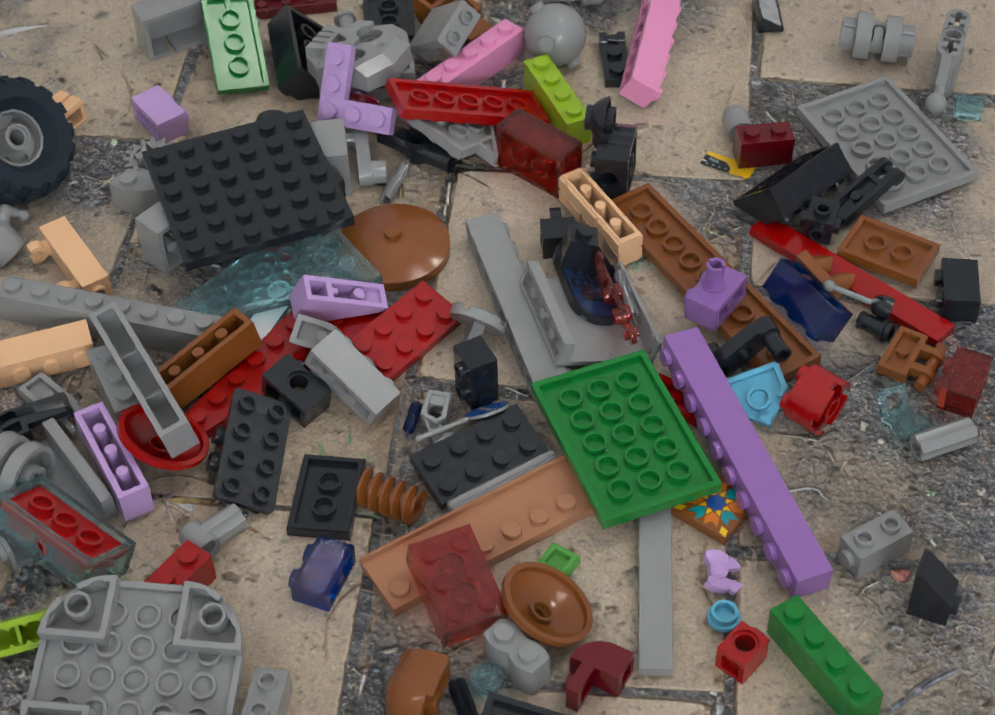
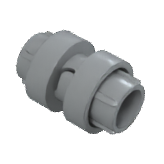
[838,11,916,63]

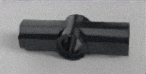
[377,125,457,172]

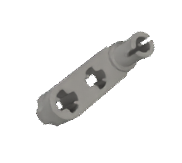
[345,128,387,186]

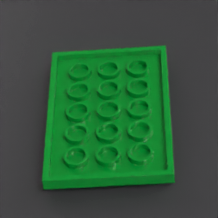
[531,349,722,529]

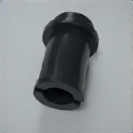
[855,311,896,341]

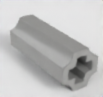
[909,417,978,461]

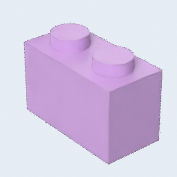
[131,85,189,143]

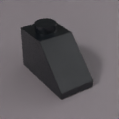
[559,222,617,278]
[906,549,962,626]

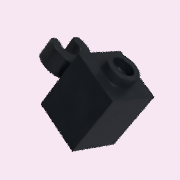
[540,207,575,259]

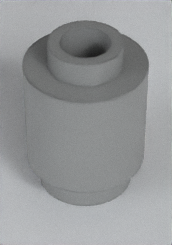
[722,105,752,143]

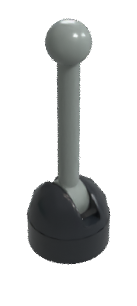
[823,280,895,320]

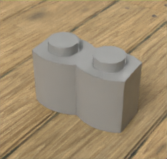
[484,618,550,696]

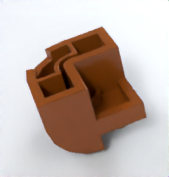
[385,648,451,715]

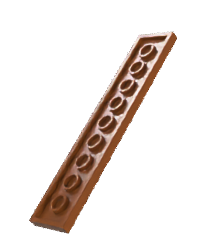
[612,183,821,381]

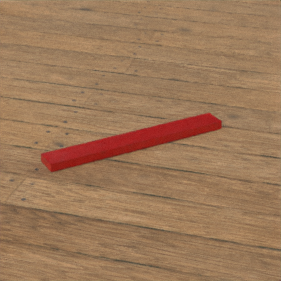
[749,221,955,347]

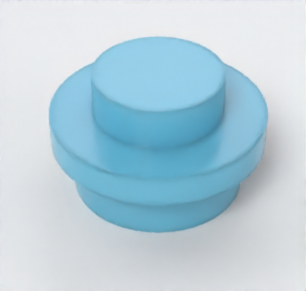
[707,600,741,633]

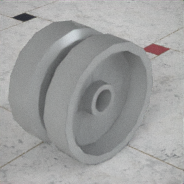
[0,431,56,503]

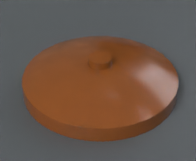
[337,203,451,291]

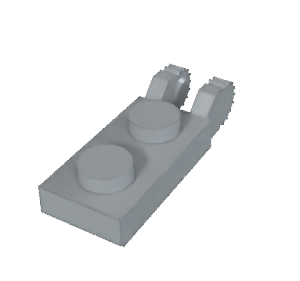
[17,372,83,439]

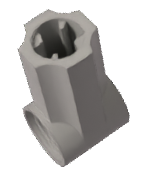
[179,503,247,558]

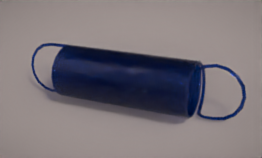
[403,398,422,438]

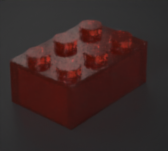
[497,108,582,199]
[405,524,508,648]

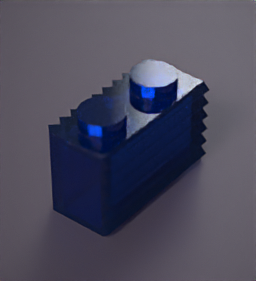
[288,534,356,612]

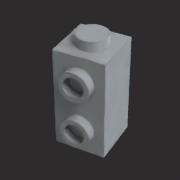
[837,509,914,578]
[241,666,293,715]

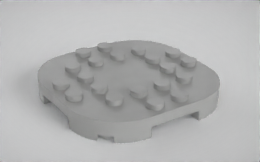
[20,575,245,715]

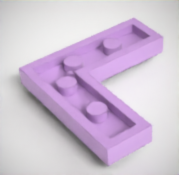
[317,42,397,135]

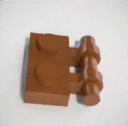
[876,325,947,392]

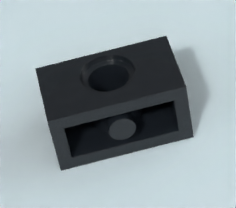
[261,353,331,428]

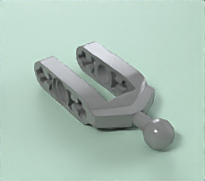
[925,9,970,113]

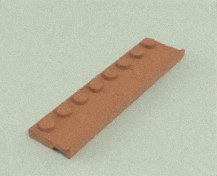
[360,455,594,617]

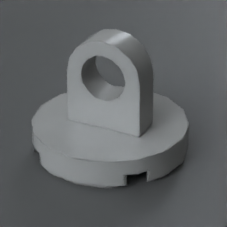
[449,302,508,343]

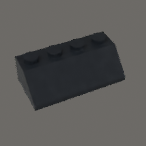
[267,4,324,100]
[733,142,852,225]

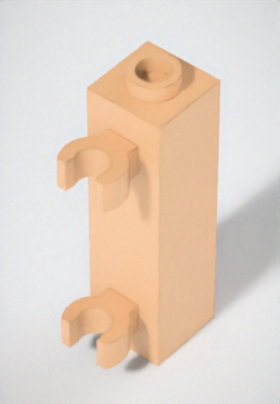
[26,216,113,296]

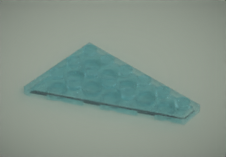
[176,229,383,317]

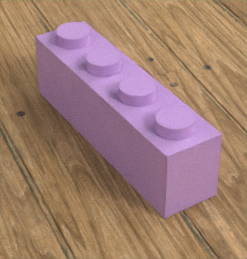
[73,401,155,522]

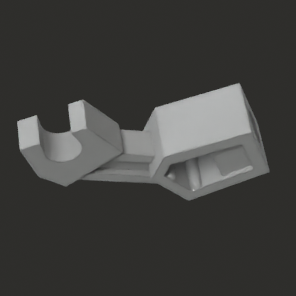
[420,389,453,444]

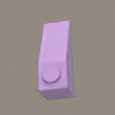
[290,275,388,321]

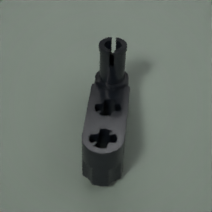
[708,316,792,377]

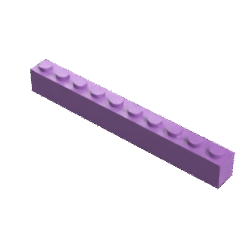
[659,327,834,597]

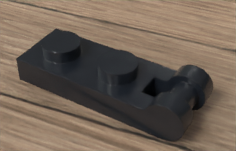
[598,31,628,88]
[833,157,905,227]

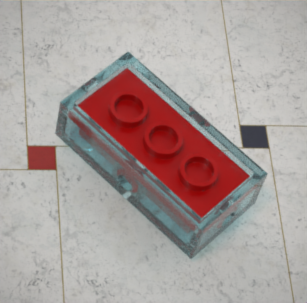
[0,475,136,590]

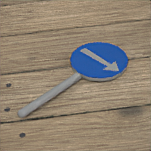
[415,401,509,442]

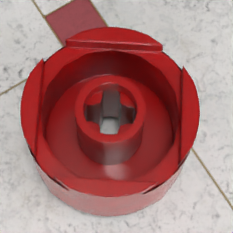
[779,364,851,436]

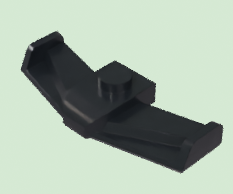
[0,392,74,441]

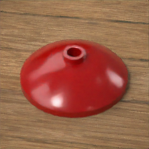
[116,403,209,471]

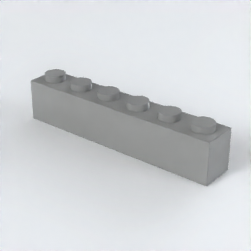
[89,300,200,458]

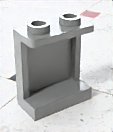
[410,0,480,65]

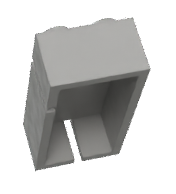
[131,0,207,62]

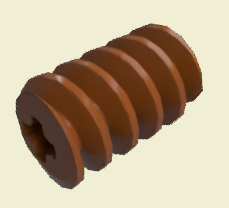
[356,467,427,526]

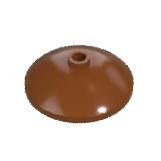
[501,561,593,647]

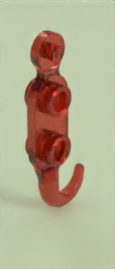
[594,251,640,345]

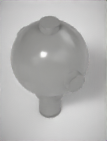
[524,0,586,69]

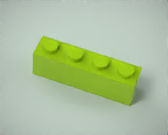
[524,54,591,149]

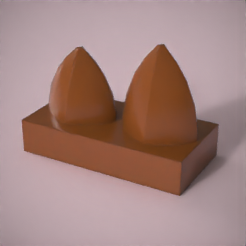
[794,250,855,311]

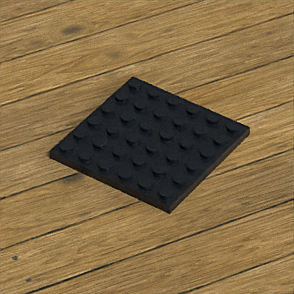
[142,109,355,272]

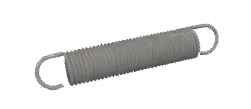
[380,159,410,205]
[613,263,639,327]

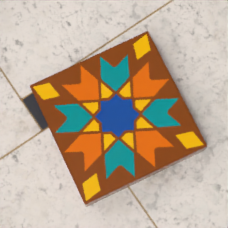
[671,473,748,546]

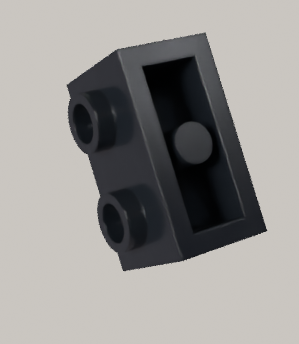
[453,335,499,410]

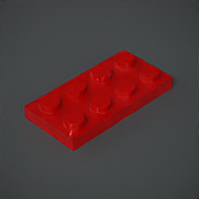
[350,281,462,381]

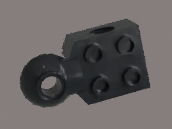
[584,96,638,200]

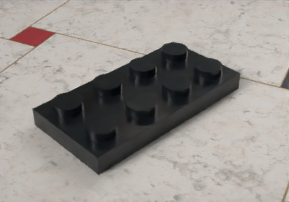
[410,403,549,510]

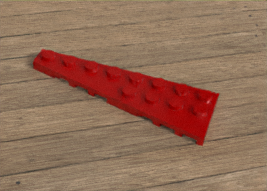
[186,276,389,438]

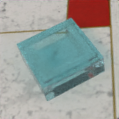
[954,94,984,121]

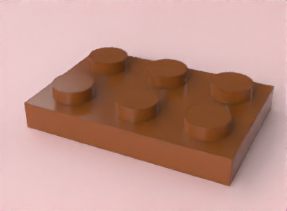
[837,214,940,288]

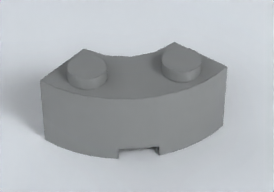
[109,168,159,214]

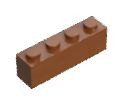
[157,307,262,410]

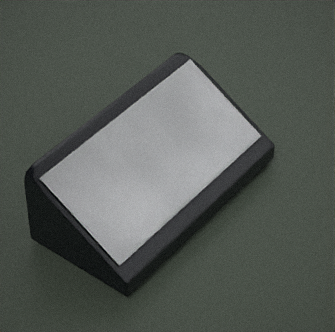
[752,0,784,33]

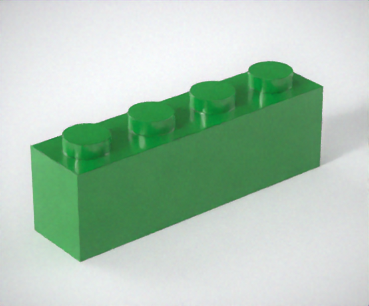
[767,595,884,715]

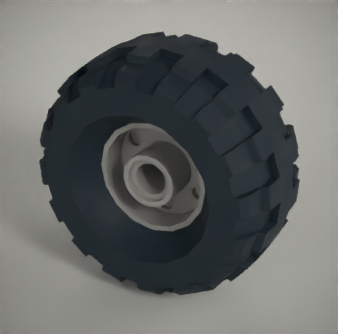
[0,75,76,206]

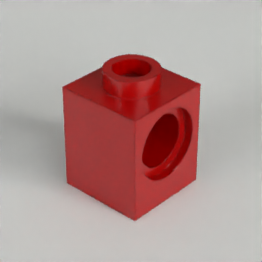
[715,621,769,685]

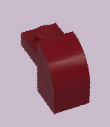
[563,641,634,712]

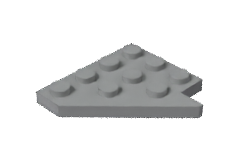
[403,84,499,166]

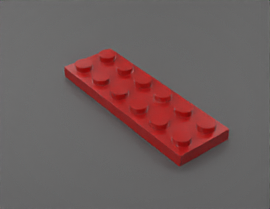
[385,78,551,130]

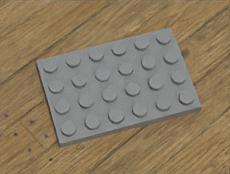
[796,75,979,214]

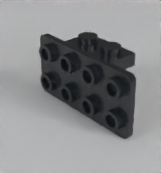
[206,388,292,515]

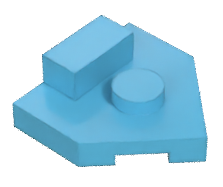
[727,361,788,428]

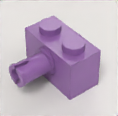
[683,257,747,332]

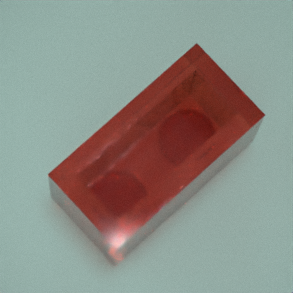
[934,346,993,419]

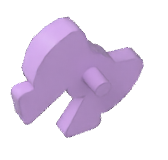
[702,549,743,595]

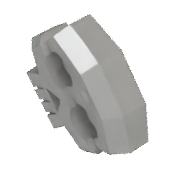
[305,20,412,93]

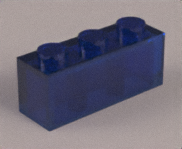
[762,258,853,342]

